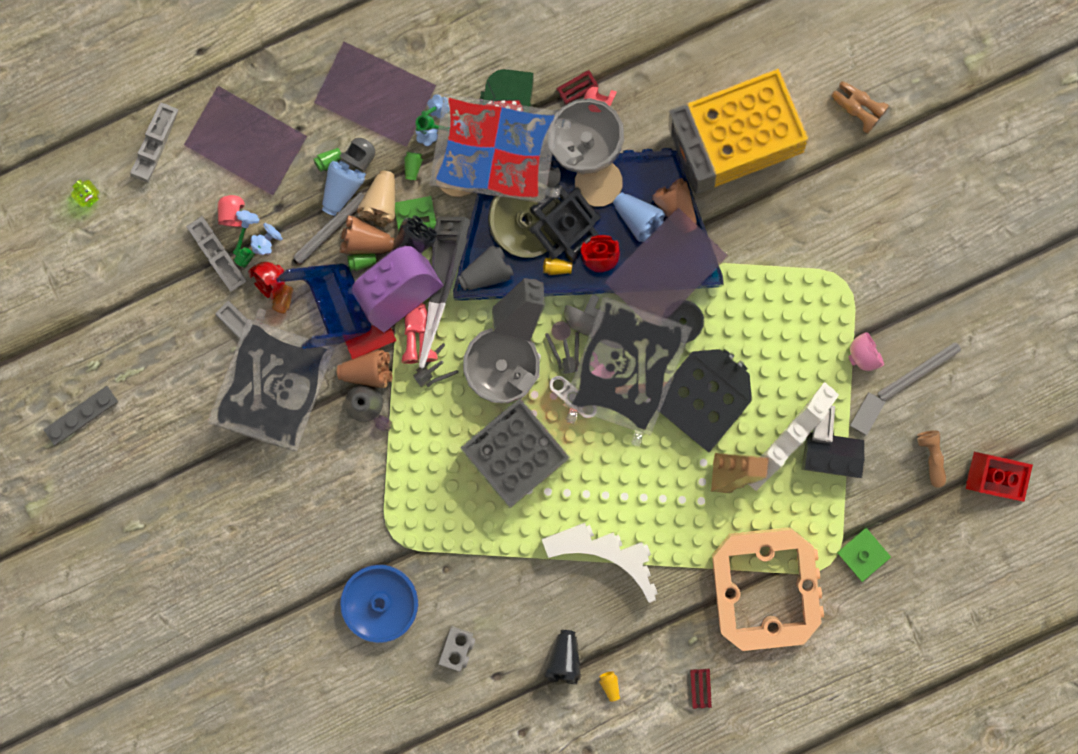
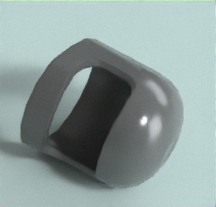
[339,137,376,172]

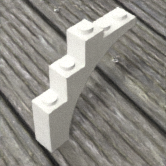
[748,382,839,491]
[542,522,658,602]

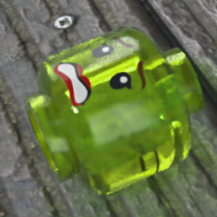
[71,179,100,208]

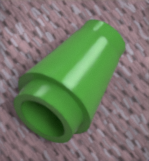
[313,148,341,172]
[404,152,423,180]
[347,254,376,272]

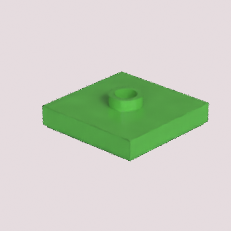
[837,528,891,582]

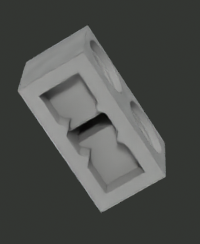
[439,626,475,672]

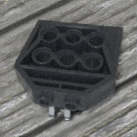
[657,349,752,453]

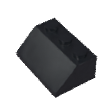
[802,432,865,478]

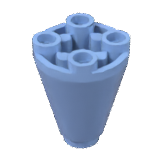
[322,161,366,216]
[613,192,665,244]

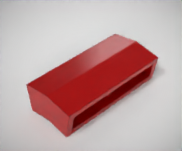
[343,325,397,359]

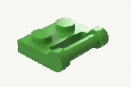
[395,196,436,231]

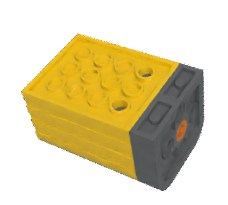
[668,68,808,195]

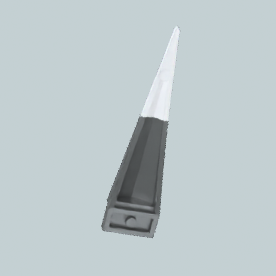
[419,217,470,368]

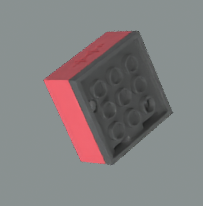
[460,398,570,508]

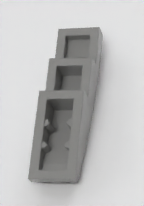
[130,103,178,183]
[186,216,246,292]

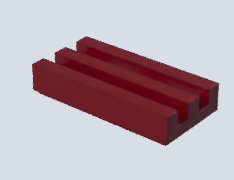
[556,70,599,105]
[690,668,712,709]

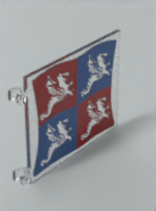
[429,94,571,203]

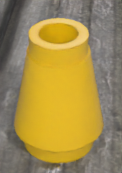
[543,257,572,276]
[599,671,620,702]

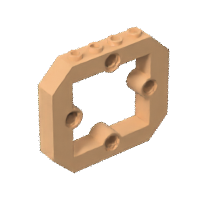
[712,527,824,651]

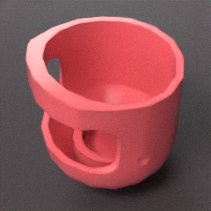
[584,87,617,113]
[217,195,245,227]

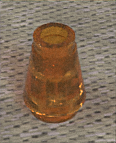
[271,284,294,314]

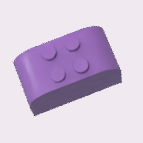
[352,246,444,332]

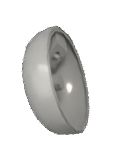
[547,98,624,174]
[463,328,540,403]

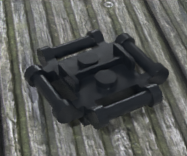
[528,184,601,262]

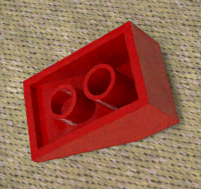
[965,451,1033,502]

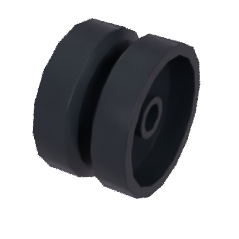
[661,300,704,343]

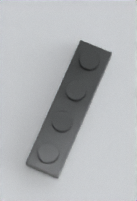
[43,386,119,445]

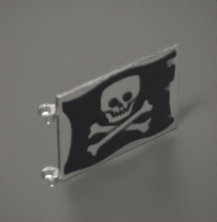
[564,297,692,447]
[208,308,335,452]

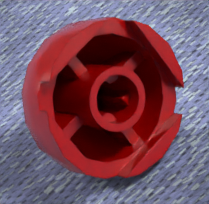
[581,235,620,272]
[248,261,285,300]

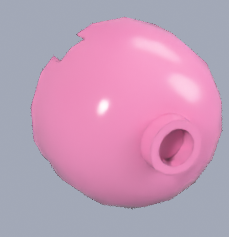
[848,332,884,371]

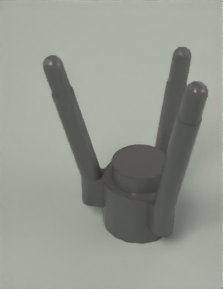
[545,332,580,374]
[413,343,458,387]

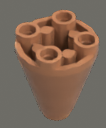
[652,178,697,234]
[339,215,394,254]
[337,350,393,388]

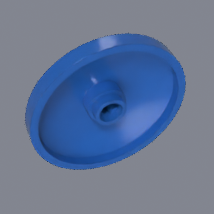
[341,565,418,643]

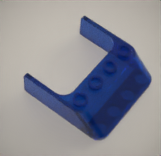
[276,263,371,349]

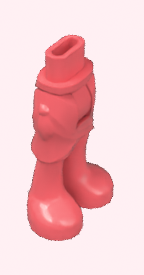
[402,302,438,364]

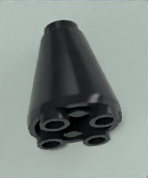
[391,215,437,254]
[543,630,581,685]

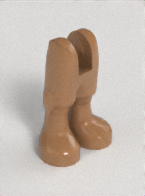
[831,81,889,134]
[917,430,946,487]

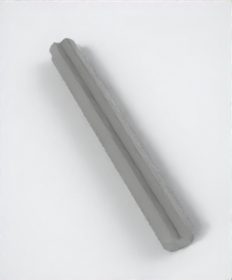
[293,193,365,264]
[878,343,961,401]

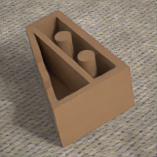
[711,453,768,493]

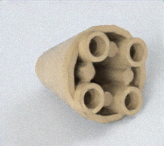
[357,170,395,227]

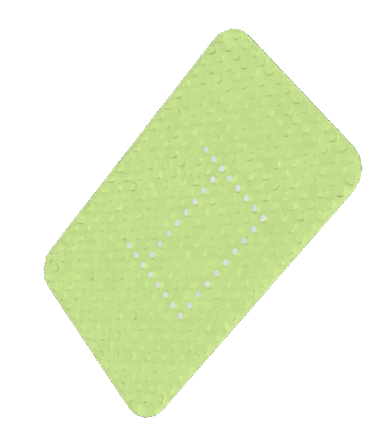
[384,247,856,574]

